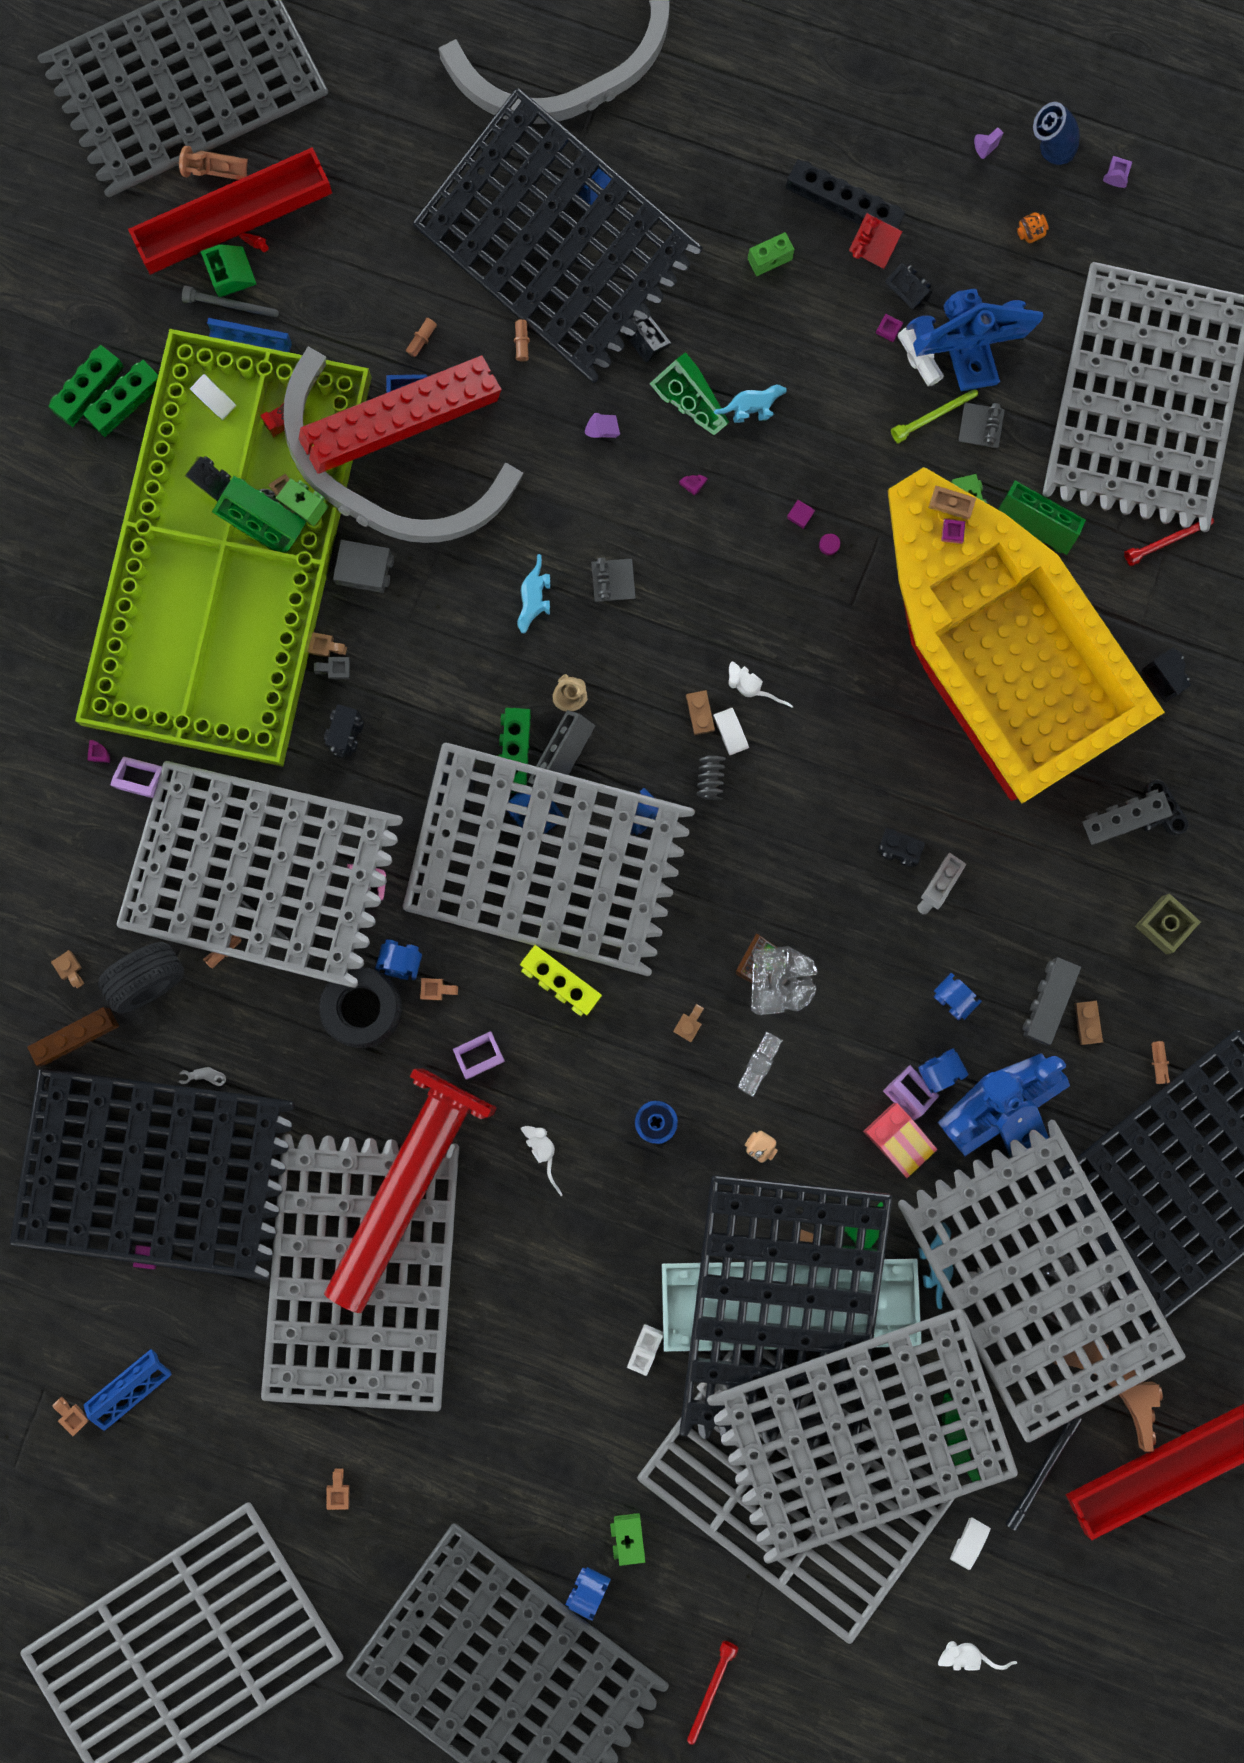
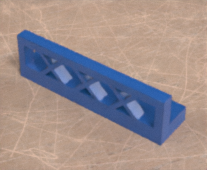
[207,318,292,353]
[83,1349,172,1431]

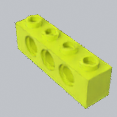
[520,945,602,1016]

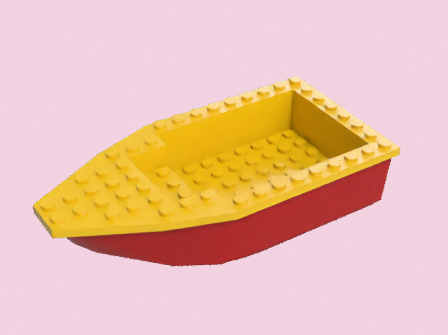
[888,467,1165,804]

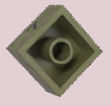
[1135,894,1201,954]

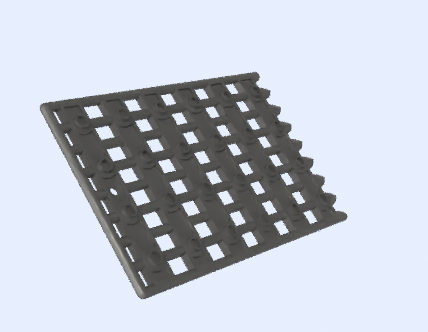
[37,0,329,197]
[346,1523,669,1763]

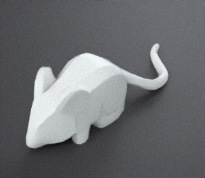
[729,662,793,708]
[521,1126,562,1196]
[938,1641,1017,1670]

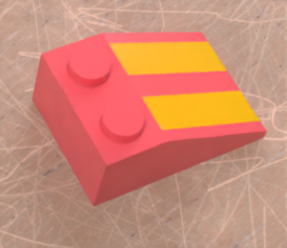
[863,1103,937,1178]

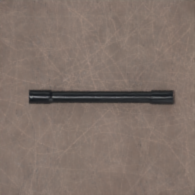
[1005,1417,1083,1531]

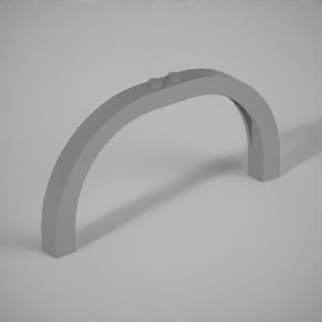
[439,0,669,124]
[284,346,523,543]

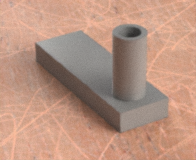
[917,853,966,914]

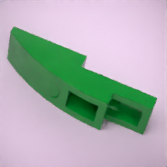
[942,1393,980,1482]

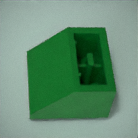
[201,245,257,297]

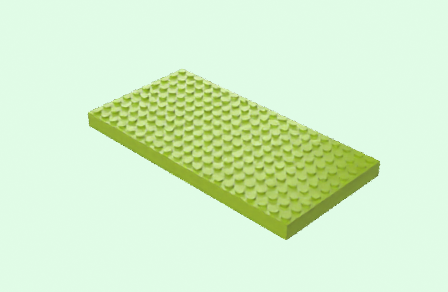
[75,329,372,767]

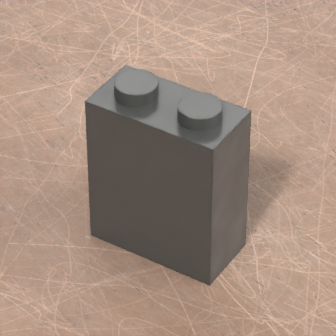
[333,540,394,593]

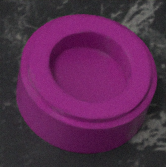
[819,534,840,555]

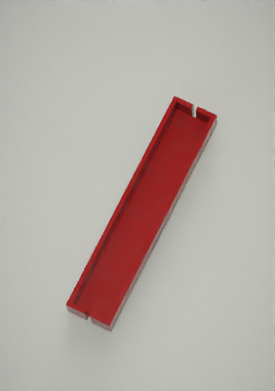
[128,147,332,274]
[298,355,502,474]
[1065,1404,1244,1540]

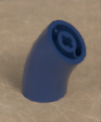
[1033,102,1080,165]

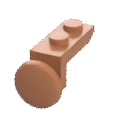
[179,146,248,180]

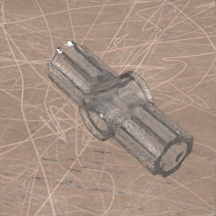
[737,1032,782,1096]

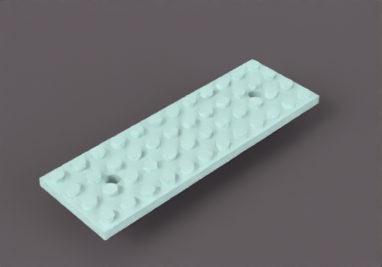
[662,1259,922,1352]

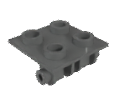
[958,403,1005,448]
[591,557,635,602]

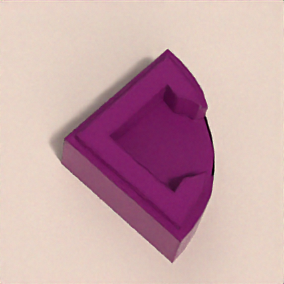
[679,475,708,496]
[87,740,110,763]

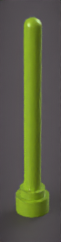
[891,389,978,443]

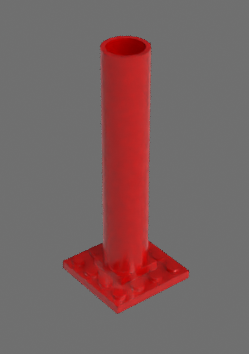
[324,1069,497,1313]

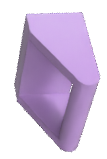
[110,756,162,798]
[453,1031,505,1079]
[883,1065,939,1121]

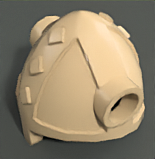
[553,674,588,711]

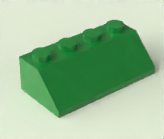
[212,476,306,553]
[998,480,1086,555]

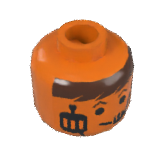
[1017,212,1049,243]

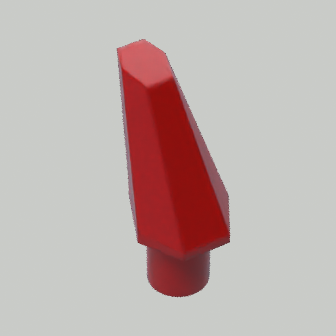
[239,233,269,252]

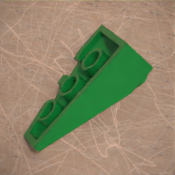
[650,352,729,435]

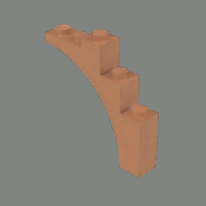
[1052,1341,1163,1451]

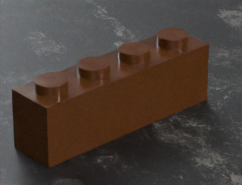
[27,1007,119,1066]

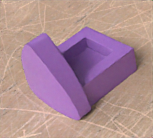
[974,127,1003,159]
[1103,156,1132,188]
[585,413,620,438]

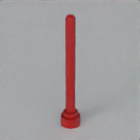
[1124,518,1214,566]
[687,1641,739,1745]

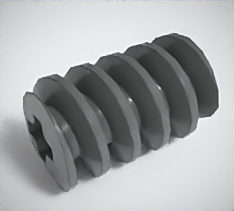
[697,756,726,800]

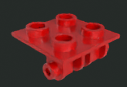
[849,213,903,269]

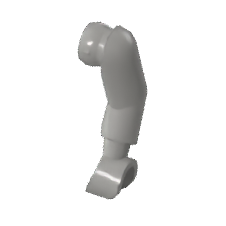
[179,1067,226,1086]

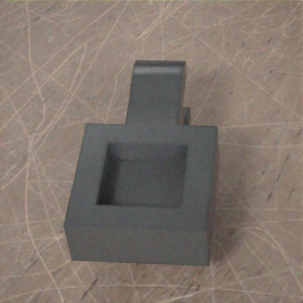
[314,657,350,679]

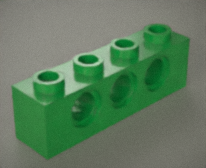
[48,345,124,428]
[83,360,158,438]
[499,708,531,794]

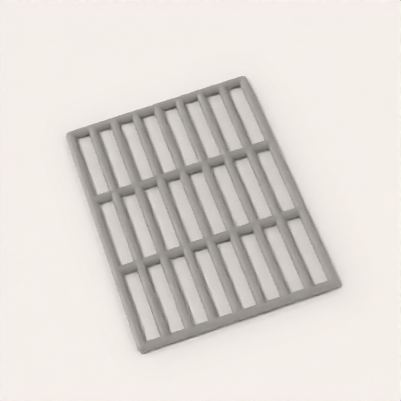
[638,1349,955,1644]
[20,1502,343,1763]

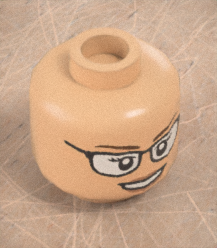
[745,1131,778,1163]

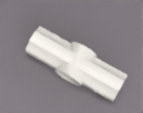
[898,328,944,386]

